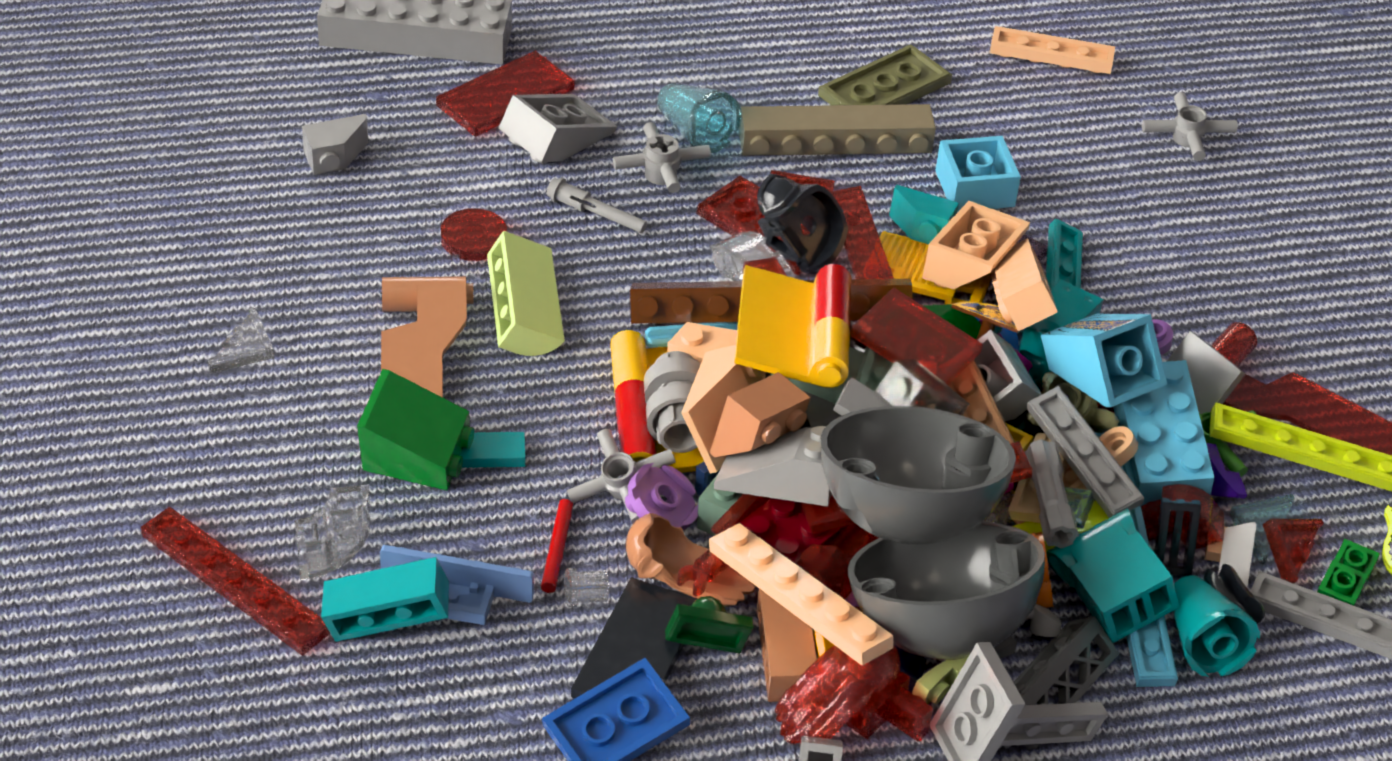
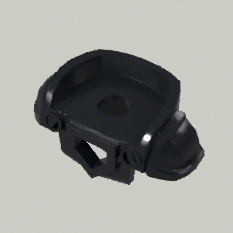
[757,173,848,274]

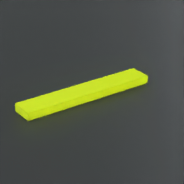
[1210,403,1392,491]

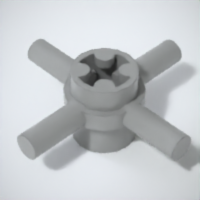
[613,122,711,193]

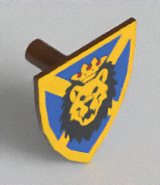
[951,301,1024,341]

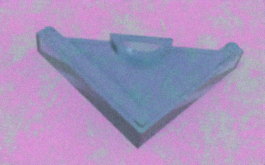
[1229,494,1295,565]

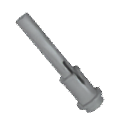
[546,177,647,234]

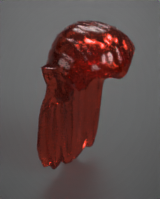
[774,644,901,745]

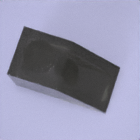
[875,358,970,415]

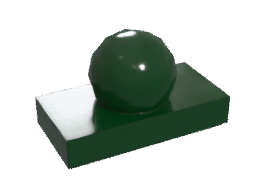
[665,596,754,654]

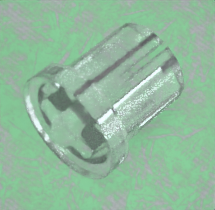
[564,568,609,607]

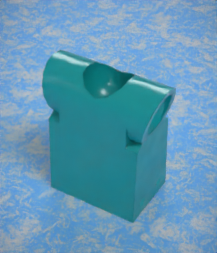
[1018,279,1104,391]
[1046,508,1180,643]

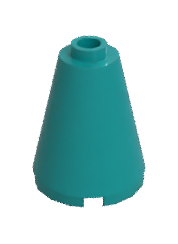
[1173,575,1261,677]

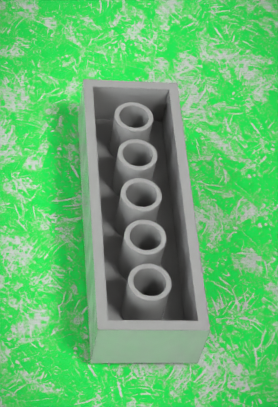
[317,0,512,65]

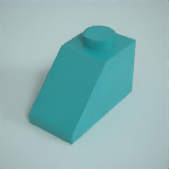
[889,184,959,244]

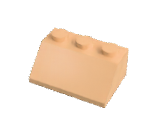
[922,201,1030,290]

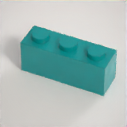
[321,557,449,642]

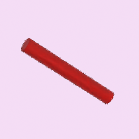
[541,499,573,593]

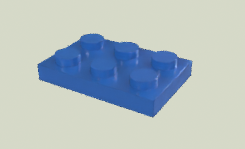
[542,658,690,761]

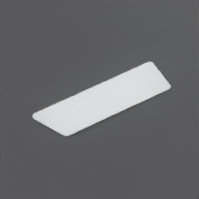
[1218,522,1257,587]

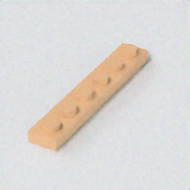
[709,523,893,665]

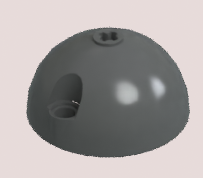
[820,406,1016,545]
[848,521,1045,660]

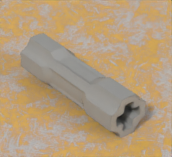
[1024,439,1079,548]

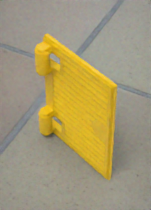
[861,231,992,305]

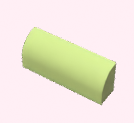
[487,231,565,356]

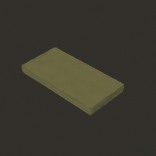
[818,44,952,105]

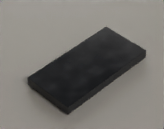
[571,577,697,698]

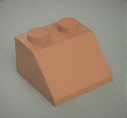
[710,372,811,458]

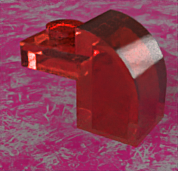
[1141,484,1224,549]
[835,668,933,742]

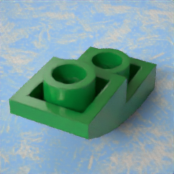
[1317,538,1380,606]

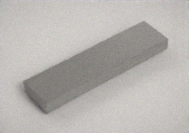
[1027,386,1144,518]
[1250,571,1392,659]

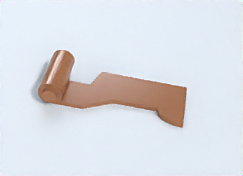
[381,276,473,397]

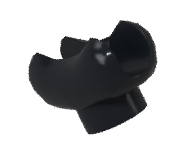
[1203,564,1266,624]

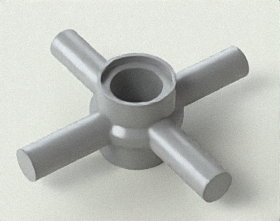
[1142,92,1238,161]
[566,429,676,524]

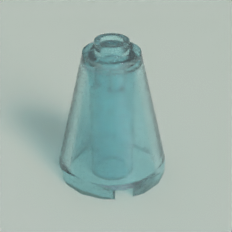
[657,83,742,153]

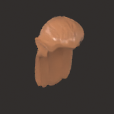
[626,513,756,607]

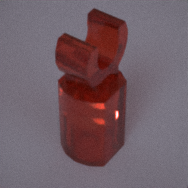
[677,548,730,597]

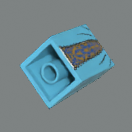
[1041,314,1168,407]

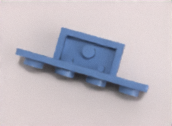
[380,545,534,625]

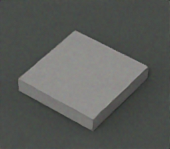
[1166,331,1246,414]

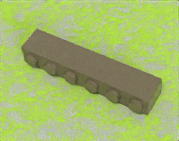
[739,104,936,156]

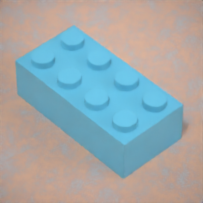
[1113,360,1214,508]

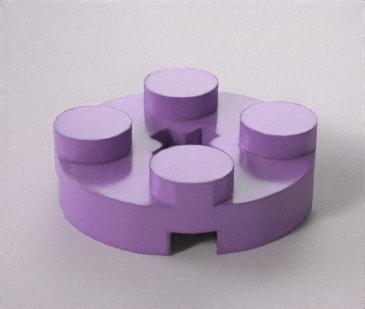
[625,463,698,531]

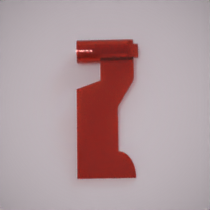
[1210,322,1392,455]

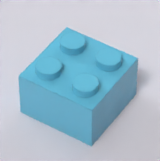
[936,136,1021,212]

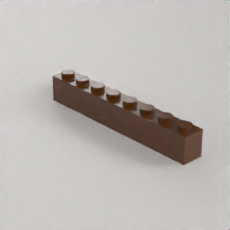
[630,279,912,324]

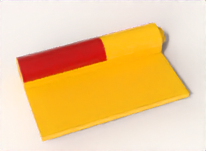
[734,264,852,388]
[610,330,704,473]

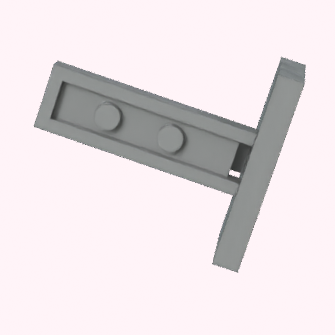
[929,642,1108,761]

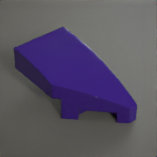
[1206,443,1247,499]

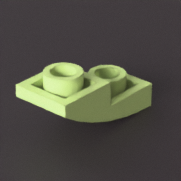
[908,658,968,712]

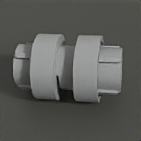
[644,351,701,453]

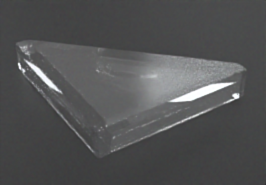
[208,307,274,374]

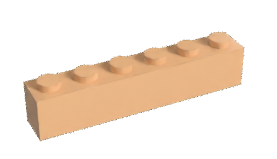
[990,238,1058,331]

